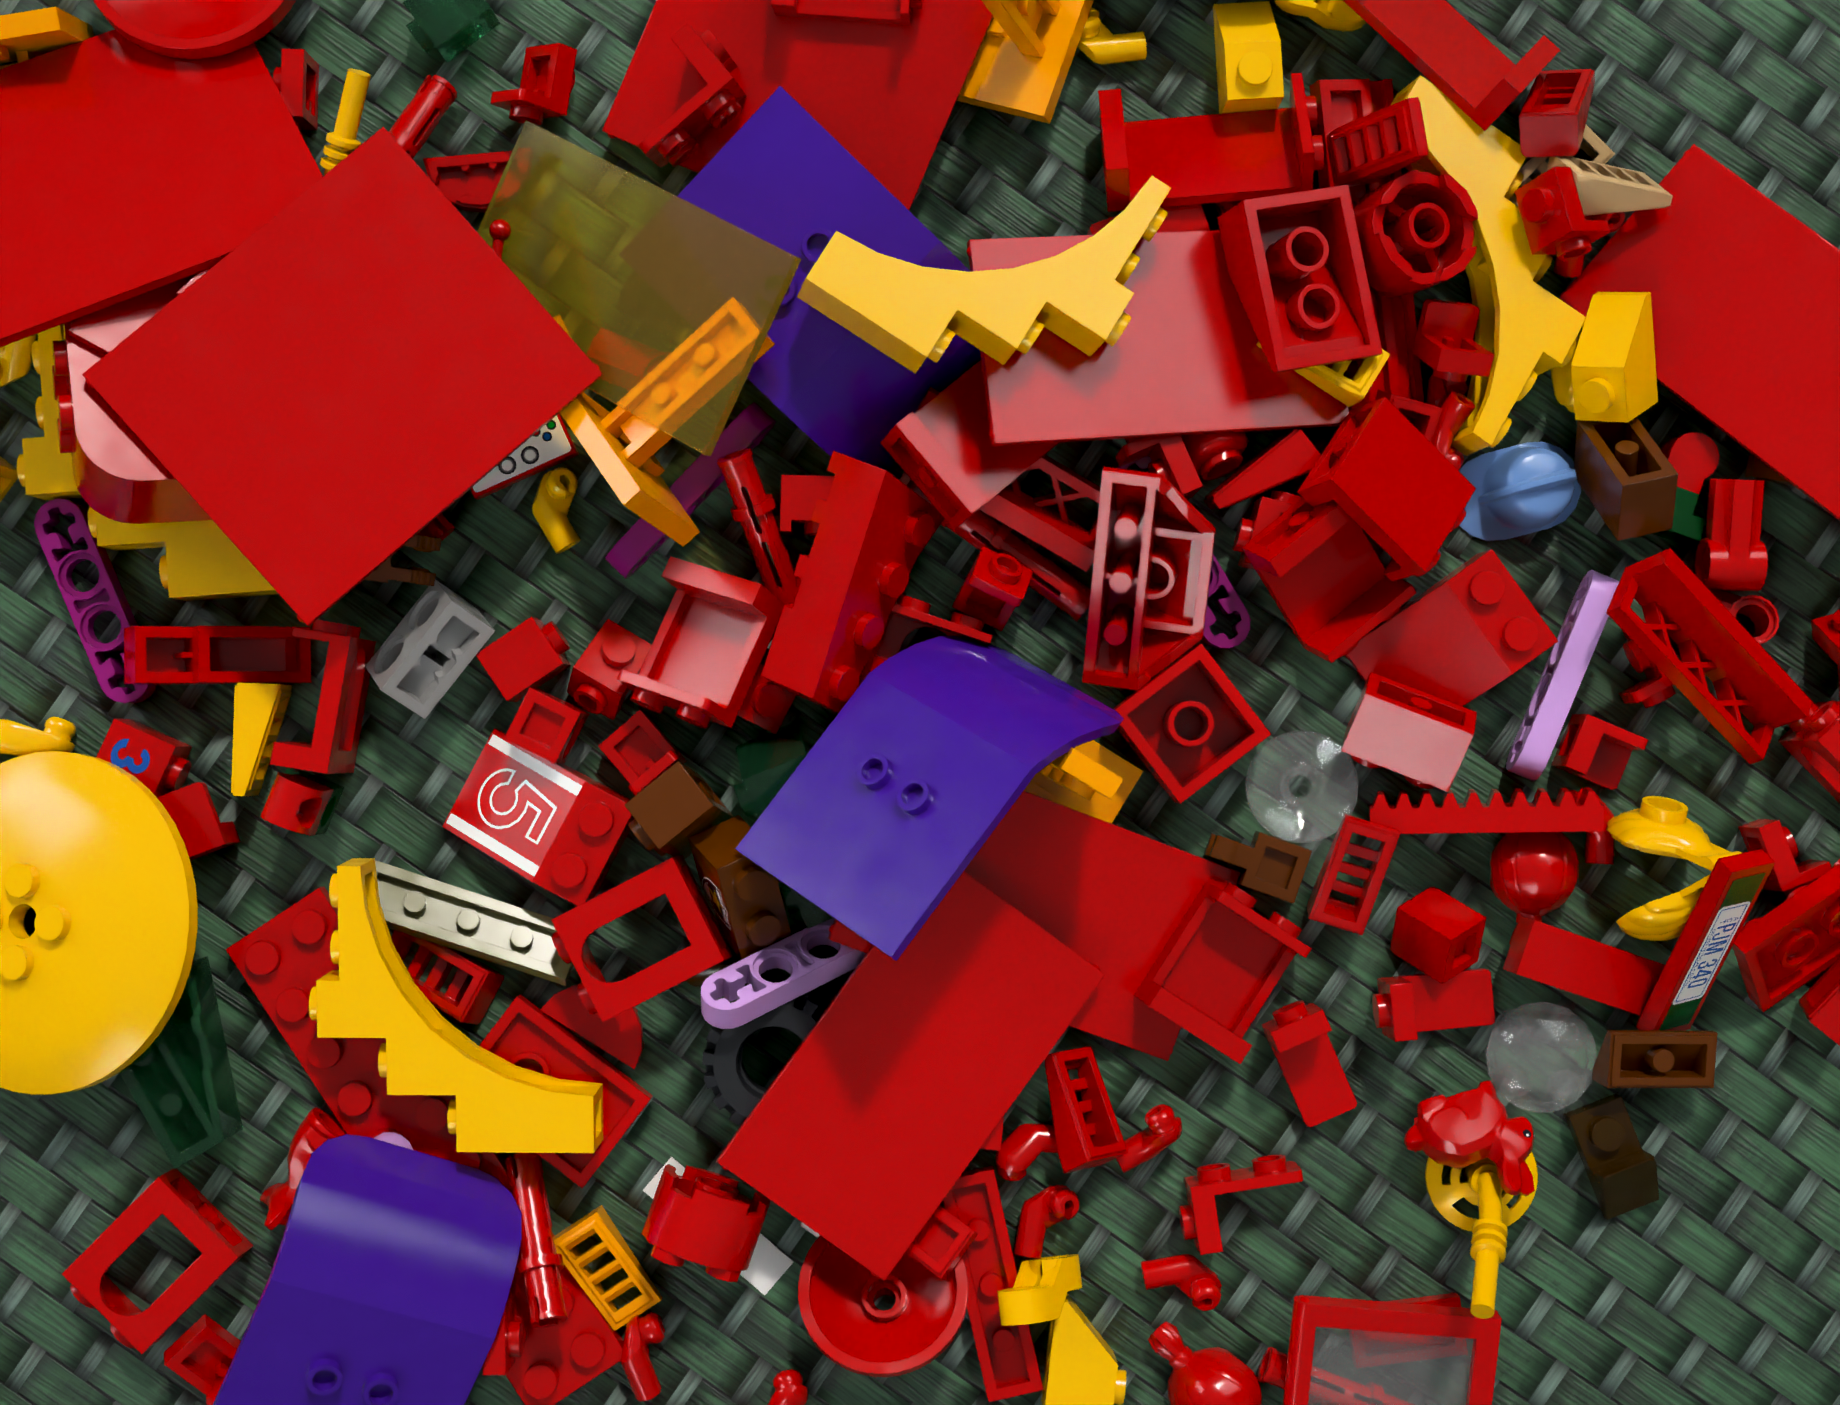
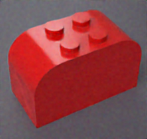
[52,319,212,524]

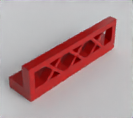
[892,387,1101,572]
[1606,548,1813,764]

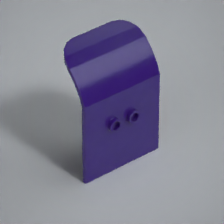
[622,86,981,471]
[735,636,1124,961]
[213,1134,522,1405]

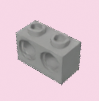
[365,579,495,719]

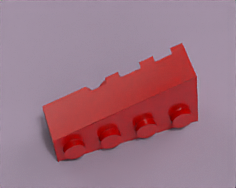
[761,451,939,713]

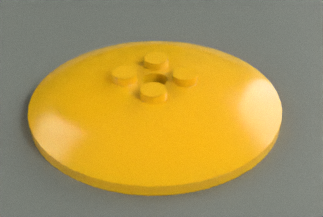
[0,751,198,1095]

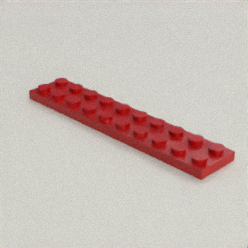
[225,886,624,1405]

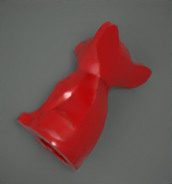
[259,1107,346,1230]

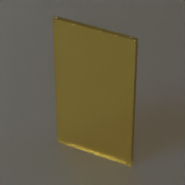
[477,120,801,457]

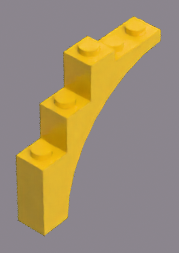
[1391,75,1586,456]
[797,176,1171,374]
[17,324,278,601]
[309,858,603,1153]

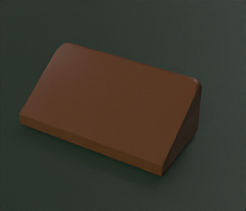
[1592,1030,1718,1088]

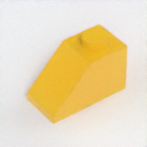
[1213,1,1284,114]
[1571,292,1658,423]
[1041,1293,1126,1405]

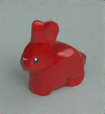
[1404,1080,1535,1196]

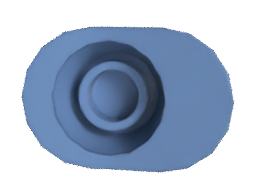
[1459,442,1581,541]

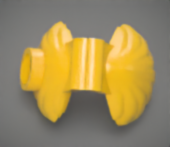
[1606,796,1742,941]

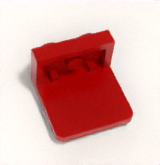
[638,23,746,168]

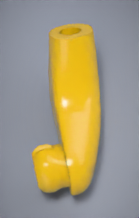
[0,717,76,756]

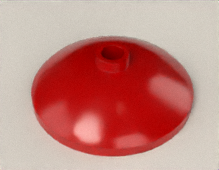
[798,1235,968,1377]

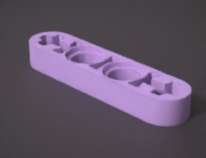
[1506,569,1619,781]
[701,916,867,1029]

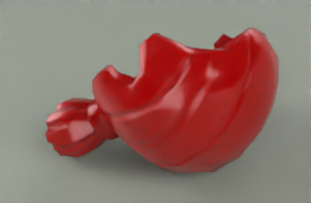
[1490,832,1579,945]
[1148,1321,1262,1405]

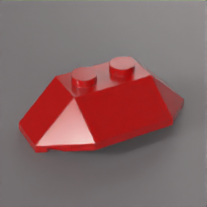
[1082,467,1216,691]

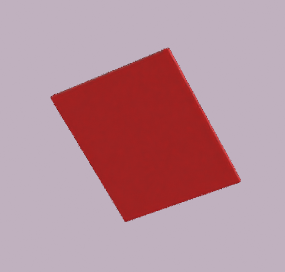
[602,0,993,211]
[0,29,323,347]
[82,126,603,626]

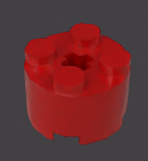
[1353,170,1478,298]
[641,1164,771,1282]

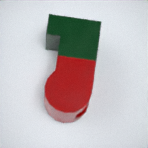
[1651,432,1720,545]
[260,767,344,836]

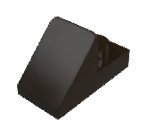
[1564,1094,1659,1220]

